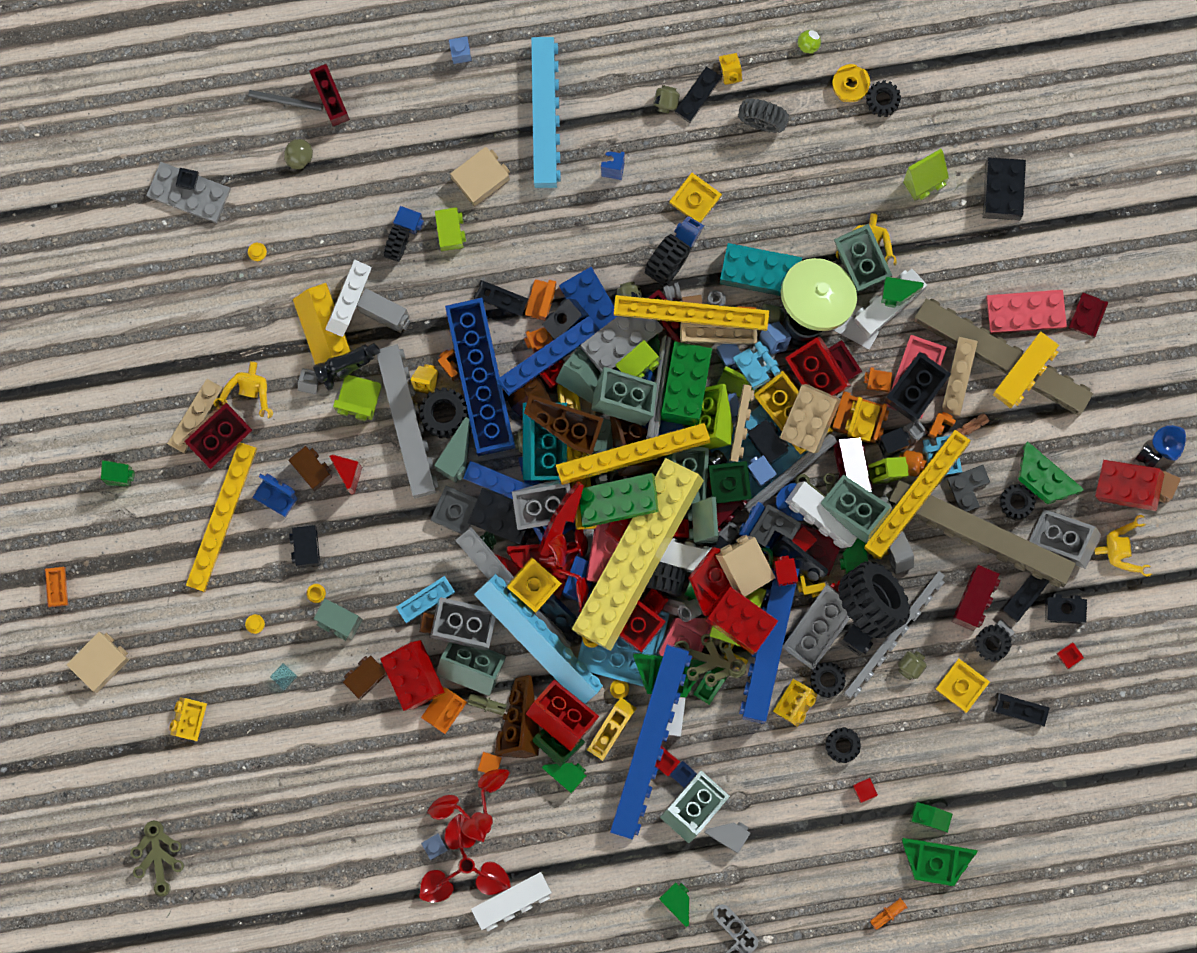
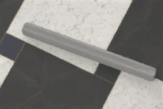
[647,336,672,439]
[744,434,837,513]

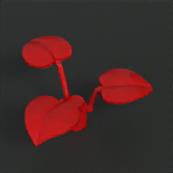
[540,529,589,612]
[427,769,510,842]
[419,814,511,902]

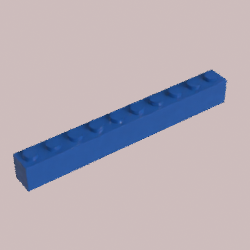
[610,644,692,840]

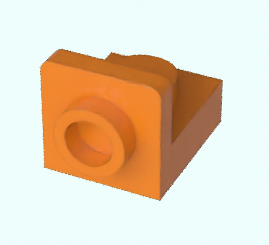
[524,327,553,353]
[438,349,459,381]
[864,367,892,392]
[927,412,956,439]

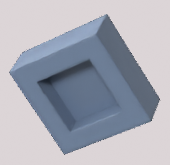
[421,833,448,860]

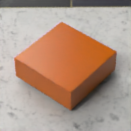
[478,752,502,773]

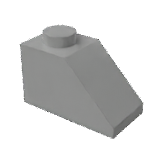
[704,822,750,854]

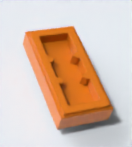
[45,567,68,607]

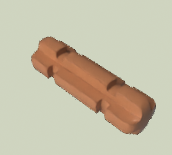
[956,413,989,436]

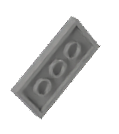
[146,162,231,224]
[580,316,664,372]
[782,585,850,670]

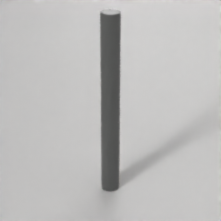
[248,90,323,111]

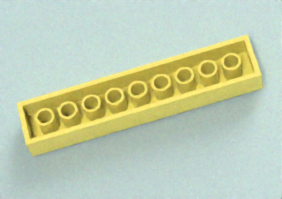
[572,458,704,651]

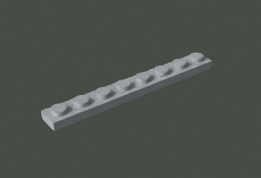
[455,527,571,648]
[843,571,945,699]

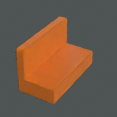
[525,279,557,321]
[421,686,467,734]

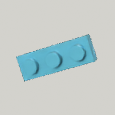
[396,576,455,624]

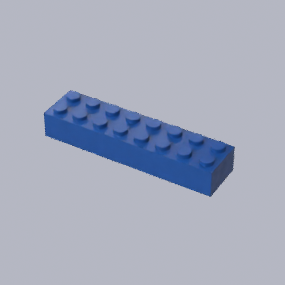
[445,298,515,457]
[739,568,799,724]

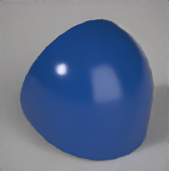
[1153,425,1186,461]

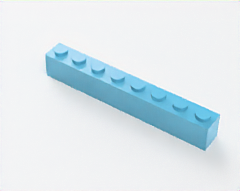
[531,37,561,188]
[474,574,603,704]

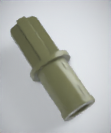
[468,694,507,716]

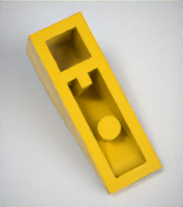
[410,364,439,394]
[587,698,637,761]

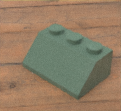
[591,367,657,426]
[436,642,506,696]

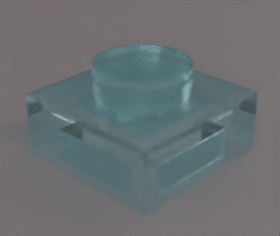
[270,663,298,691]

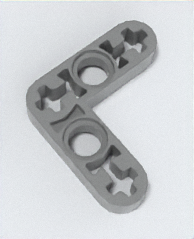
[713,904,758,953]

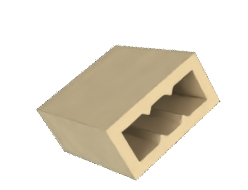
[450,147,510,207]
[716,535,776,597]
[66,632,130,693]

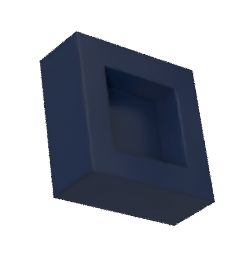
[670,761,697,788]

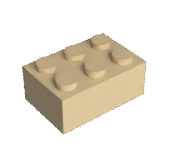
[780,384,841,454]

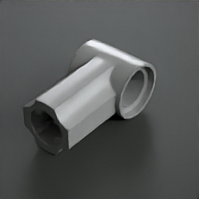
[663,596,702,622]

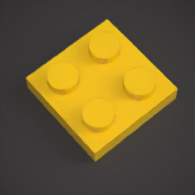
[669,173,722,223]
[506,558,562,613]
[935,658,990,713]

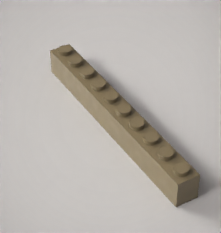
[913,298,1094,416]
[889,480,1076,588]

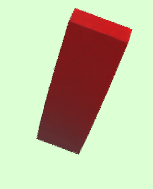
[538,481,584,556]

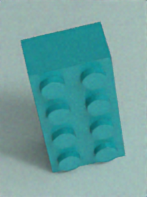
[720,243,802,296]
[523,403,567,480]

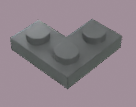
[947,465,990,512]
[750,504,802,548]

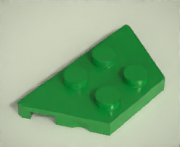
[1018,441,1084,505]
[633,653,705,698]
[902,838,978,886]

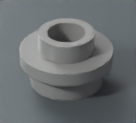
[707,290,726,306]

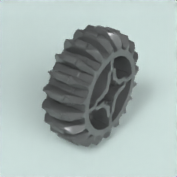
[738,98,789,133]

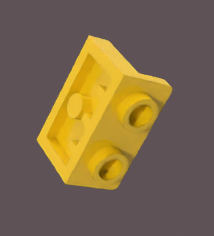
[845,397,881,443]
[773,679,817,727]
[169,697,207,741]

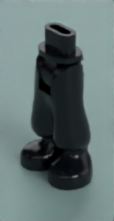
[313,343,381,391]

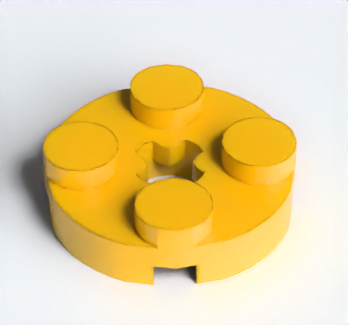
[832,64,870,102]

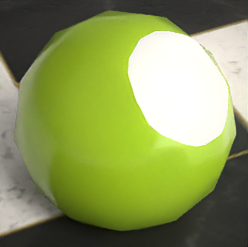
[797,30,821,53]

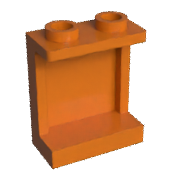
[832,391,890,443]

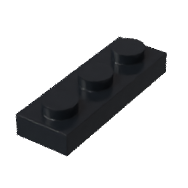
[675,66,722,123]
[771,535,829,585]
[1002,574,1050,622]

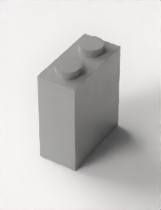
[357,289,410,333]

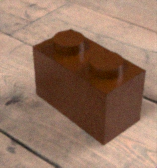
[288,446,332,492]
[343,655,387,700]

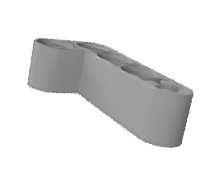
[878,495,914,574]

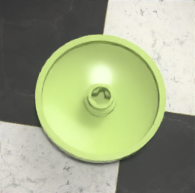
[781,258,857,331]

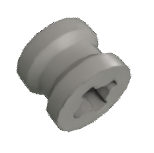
[663,282,682,301]

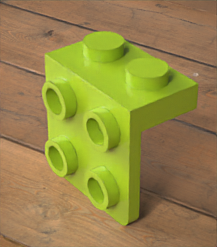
[333,375,382,421]

